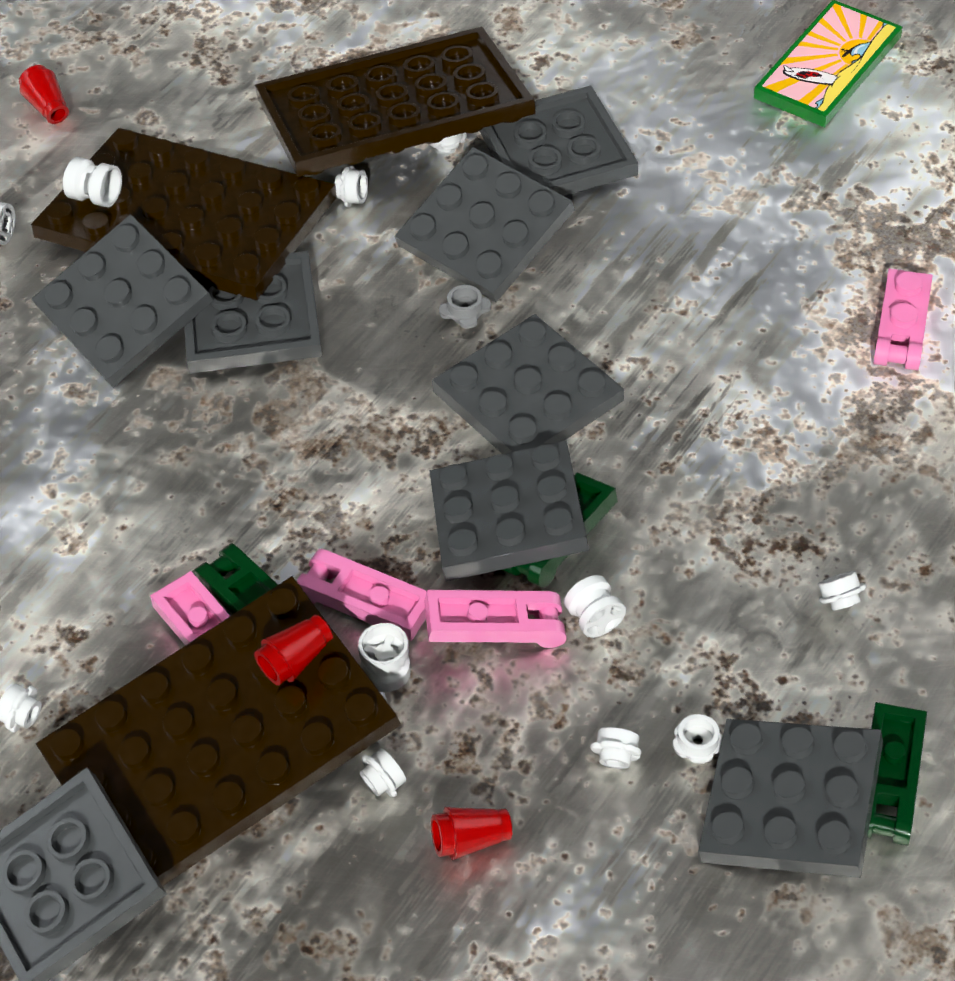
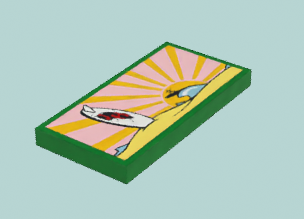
[754,0,903,128]

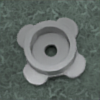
[439,285,491,329]

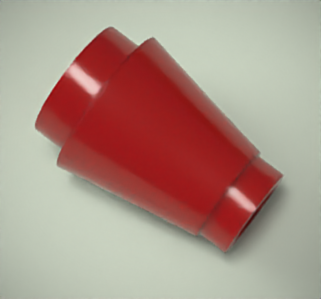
[19,65,69,124]
[254,614,333,686]
[431,807,512,860]

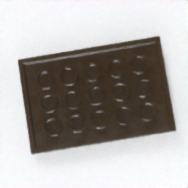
[255,27,536,177]
[31,128,337,301]
[35,576,401,886]

